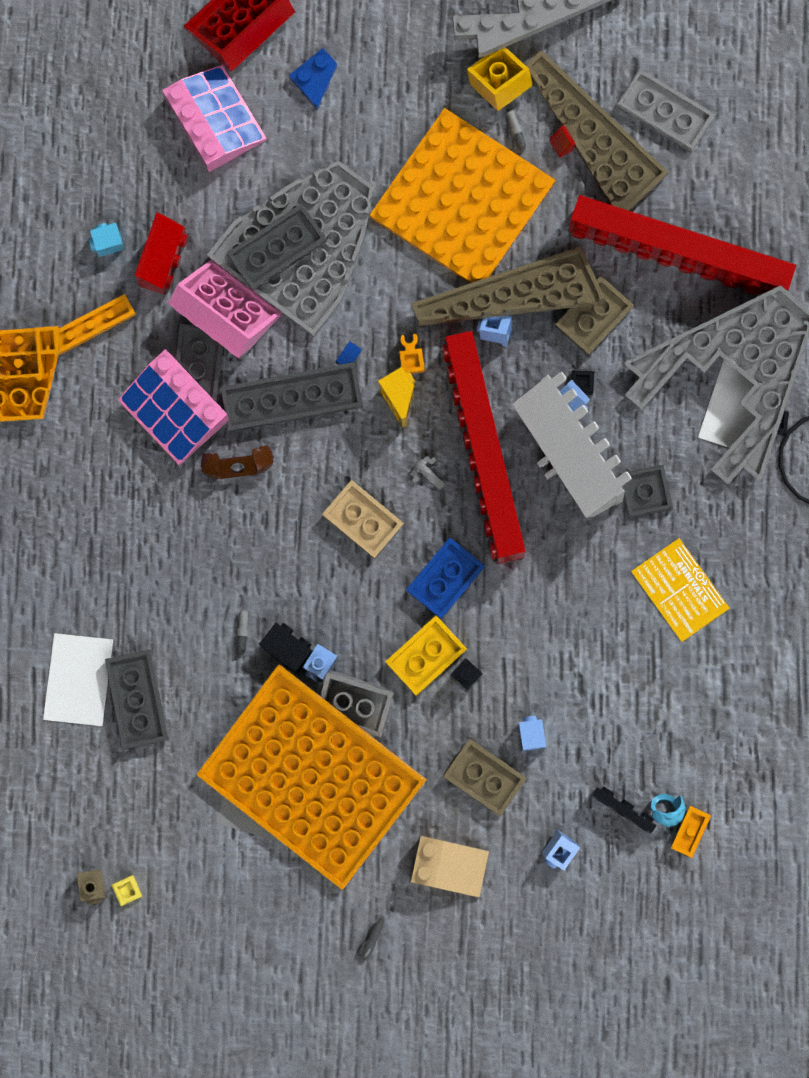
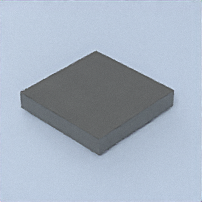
[618,465,673,519]

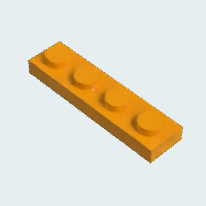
[59,294,136,356]

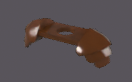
[200,445,274,479]

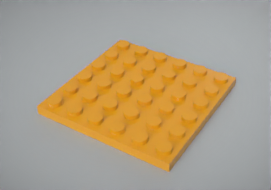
[369,108,556,283]

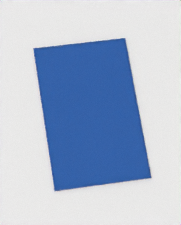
[336,341,362,364]

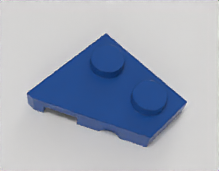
[289,48,338,109]

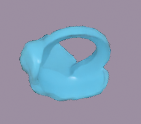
[651,794,686,827]

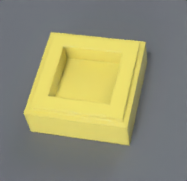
[112,875,143,906]

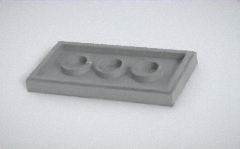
[616,69,716,153]

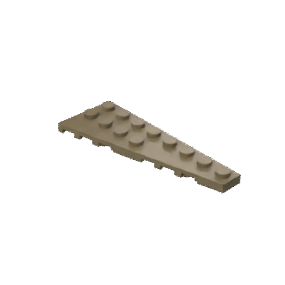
[526,50,669,211]
[411,246,605,326]

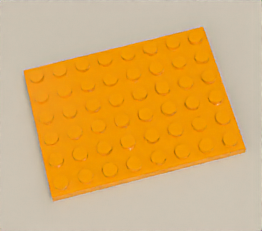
[197,665,427,890]

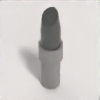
[506,110,526,153]
[237,611,249,656]

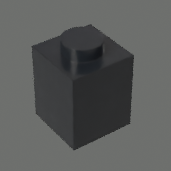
[450,658,483,693]

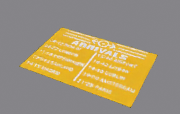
[631,538,730,642]

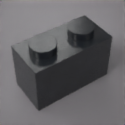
[259,623,313,674]

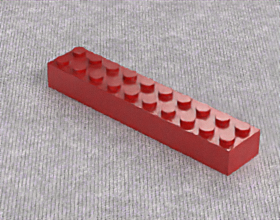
[568,195,797,295]
[442,331,526,564]

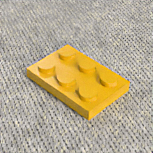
[385,616,467,696]

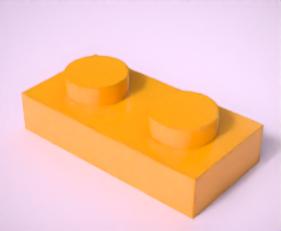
[670,806,711,858]

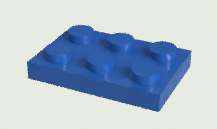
[406,538,485,620]

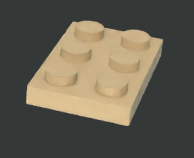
[322,480,404,559]

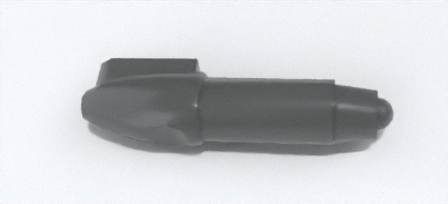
[358,917,384,960]

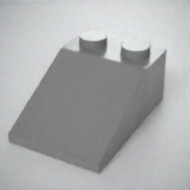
[320,671,394,738]

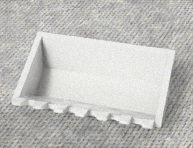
[512,372,632,518]

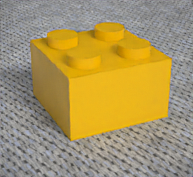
[467,47,533,111]

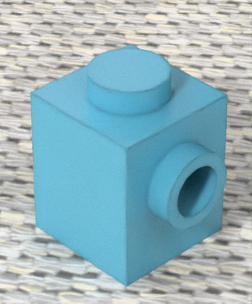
[88,223,125,257]

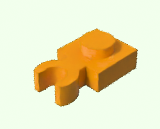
[399,333,425,374]

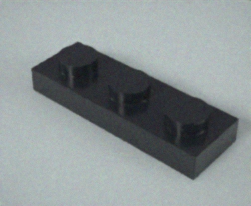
[591,786,657,834]

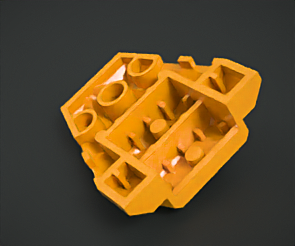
[0,326,60,422]

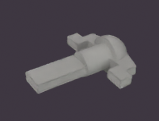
[411,456,445,490]

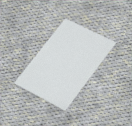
[698,360,756,448]
[43,633,113,726]

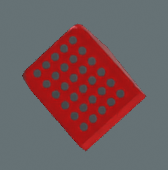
[549,125,575,158]

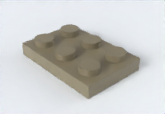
[555,276,634,356]
[443,738,527,817]

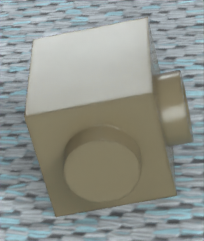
[77,870,107,905]

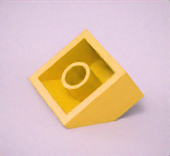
[378,367,415,428]

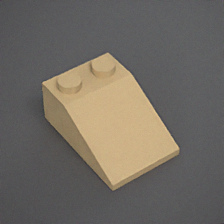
[411,836,489,897]

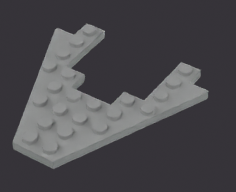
[452,0,611,58]
[624,285,809,484]

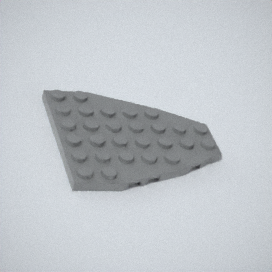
[207,161,374,337]

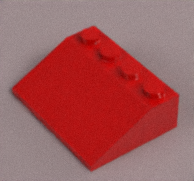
[183,0,295,72]

